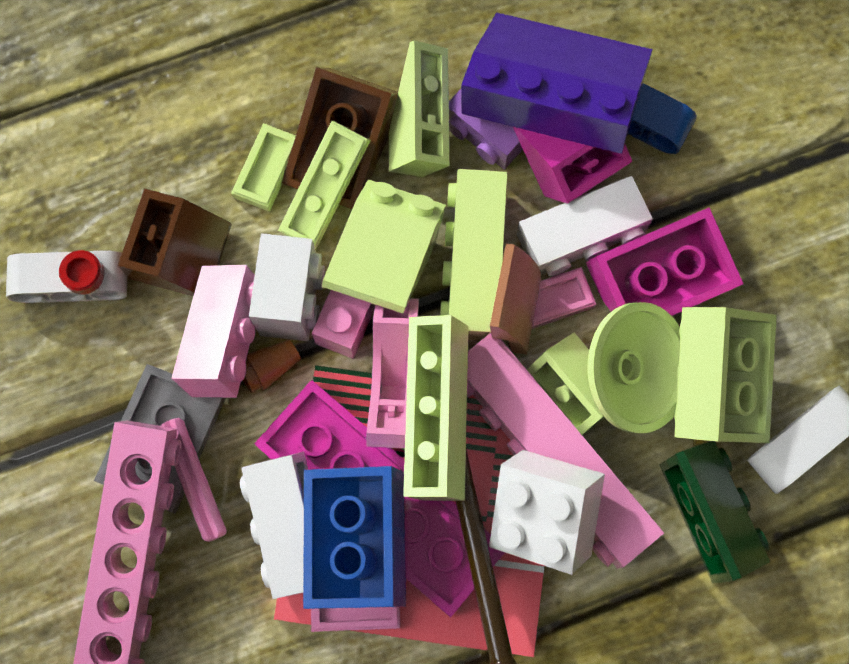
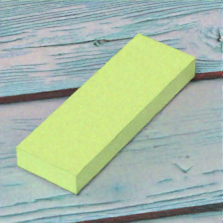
[278,121,371,249]

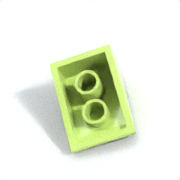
[322,179,446,314]

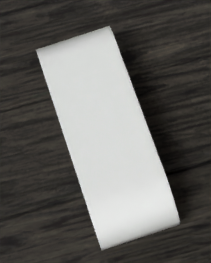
[6,251,127,303]
[747,385,849,494]

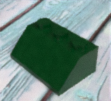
[659,441,770,584]

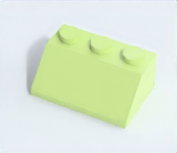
[674,307,777,443]

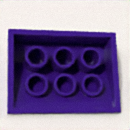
[461,12,653,154]

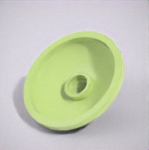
[588,302,680,433]

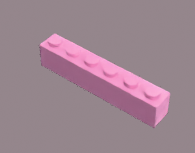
[467,333,664,569]

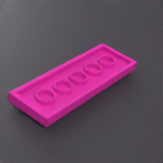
[254,380,505,618]

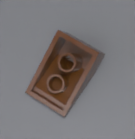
[282,67,398,209]

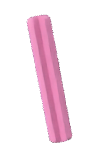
[161,418,227,542]

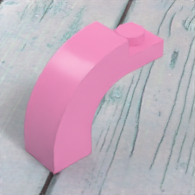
[366,299,419,448]

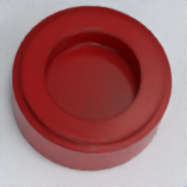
[59,250,105,294]

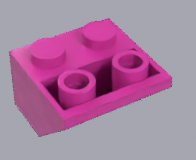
[513,127,633,204]

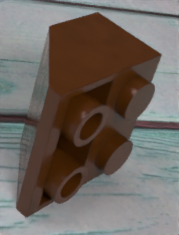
[118,188,232,296]

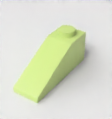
[389,40,450,177]

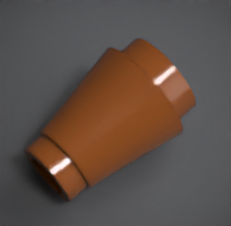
[242,339,301,393]

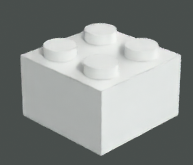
[249,233,325,341]
[489,450,605,575]

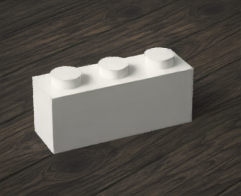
[516,176,653,277]
[240,452,308,599]

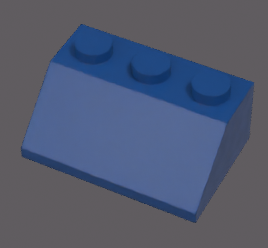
[303,466,406,609]

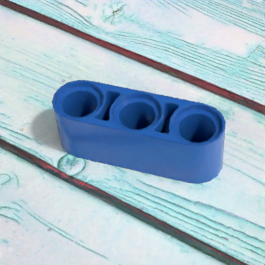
[628,83,697,154]

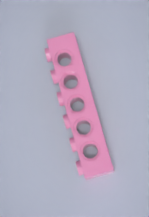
[73,420,181,664]

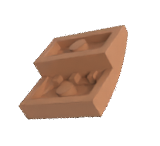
[490,243,542,355]

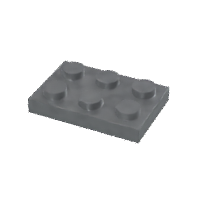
[94,364,226,514]

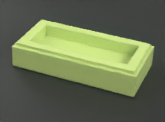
[231,123,296,212]

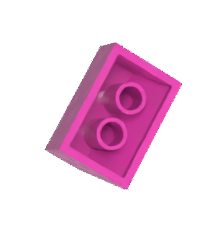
[585,207,743,316]

